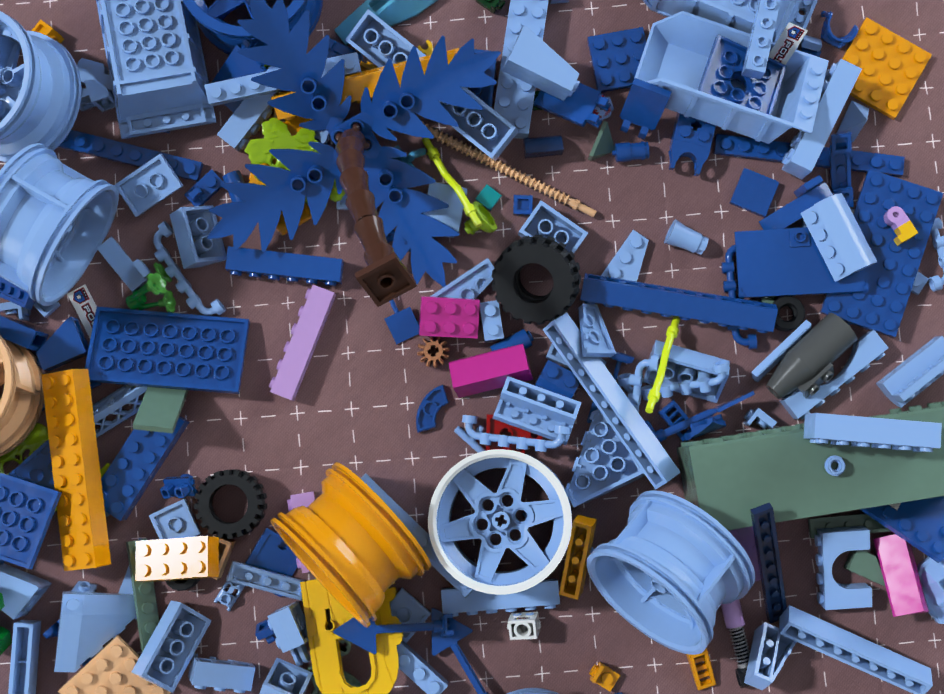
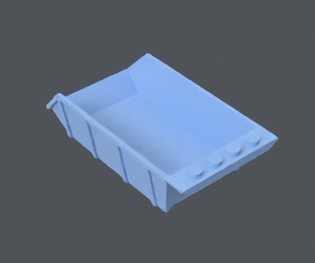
[96,0,217,139]
[634,11,829,144]

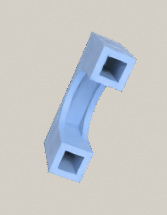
[814,526,872,610]

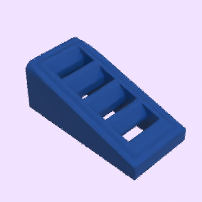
[657,400,692,442]

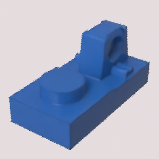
[184,169,224,206]

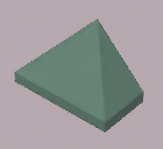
[588,121,615,161]

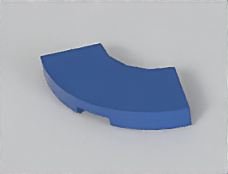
[416,385,449,433]

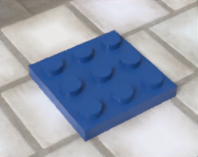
[587,27,646,93]

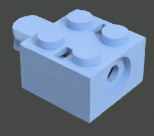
[267,601,310,666]

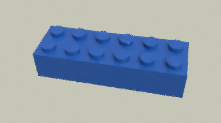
[101,416,190,521]

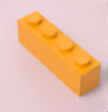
[559,515,597,600]

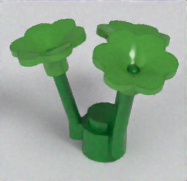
[126,263,176,313]

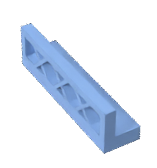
[93,385,147,438]

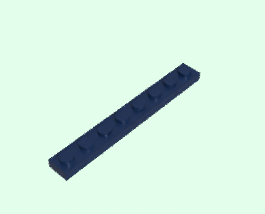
[750,503,787,624]

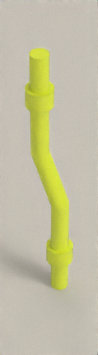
[422,138,482,228]
[645,316,680,413]

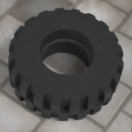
[492,235,581,325]

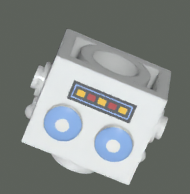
[507,612,541,640]

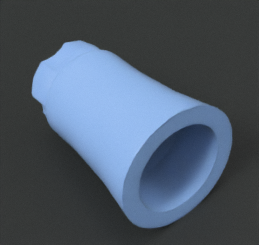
[664,219,709,255]

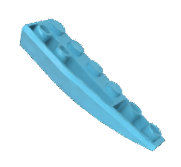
[334,0,438,46]

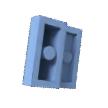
[79,80,115,112]

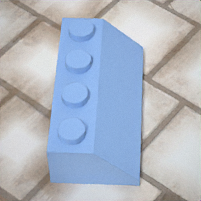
[643,340,730,403]
[132,600,212,693]

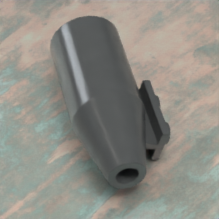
[766,313,857,399]

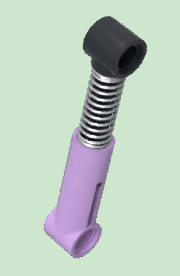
[721,599,750,688]

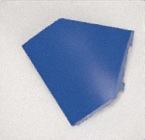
[684,414,726,441]

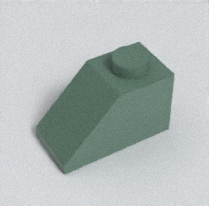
[843,549,885,586]

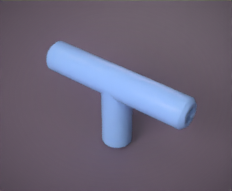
[454,425,486,453]

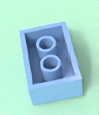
[518,201,588,254]

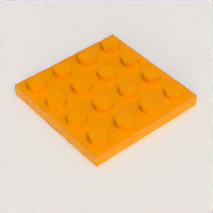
[842,17,932,120]

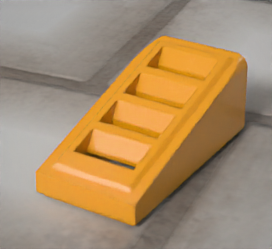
[686,649,717,691]

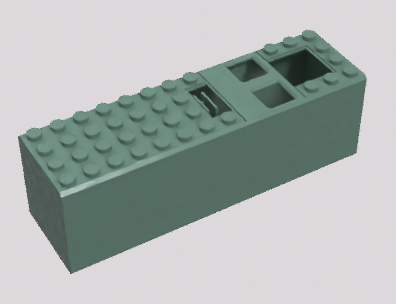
[676,401,944,530]

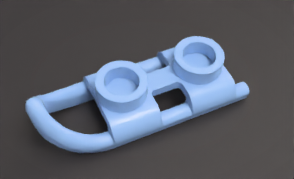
[214,563,245,611]

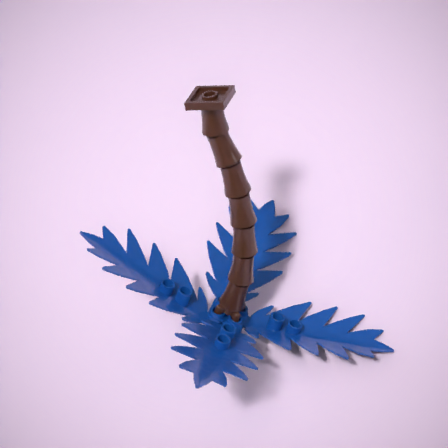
[207,0,501,307]

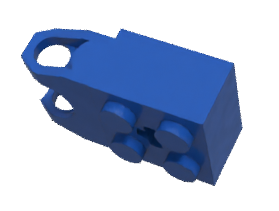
[668,112,716,176]

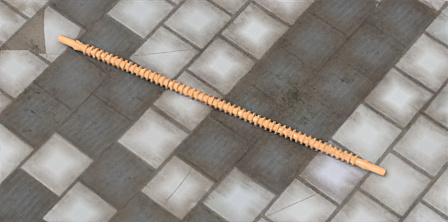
[371,98,597,217]

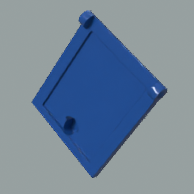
[245,527,297,597]

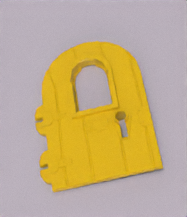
[300,579,404,694]

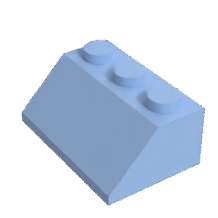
[169,205,227,269]

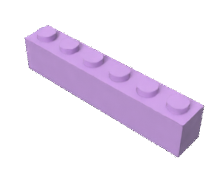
[269,285,336,401]

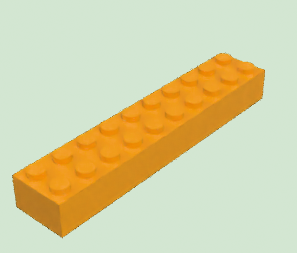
[41,369,111,571]

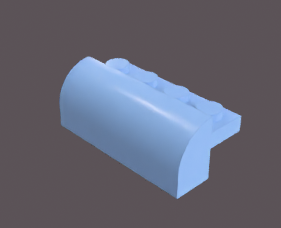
[800,193,877,282]
[876,336,944,408]
[493,376,582,445]

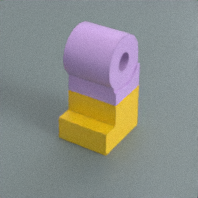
[884,206,918,246]

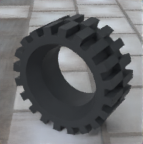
[194,469,267,539]

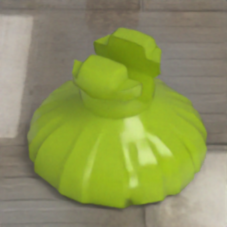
[464,201,497,235]

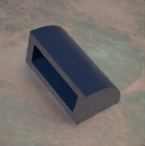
[523,135,564,159]

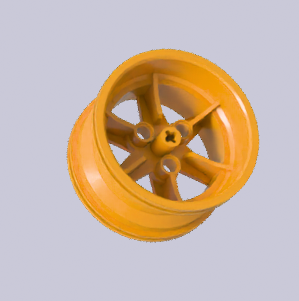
[270,462,431,628]

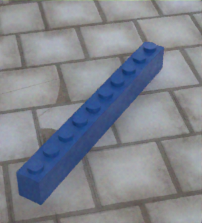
[580,273,778,333]

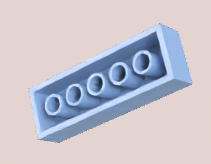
[781,59,862,180]
[804,413,942,452]

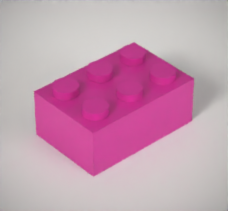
[419,296,480,339]

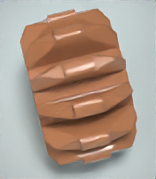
[417,336,450,368]

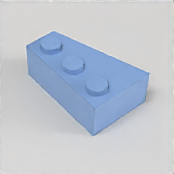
[744,622,797,690]
[188,653,255,693]

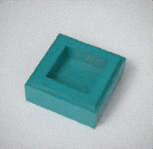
[475,184,502,211]

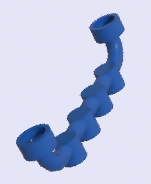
[721,245,757,350]

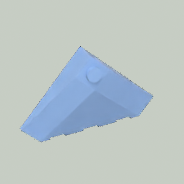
[565,409,645,508]
[54,591,137,672]

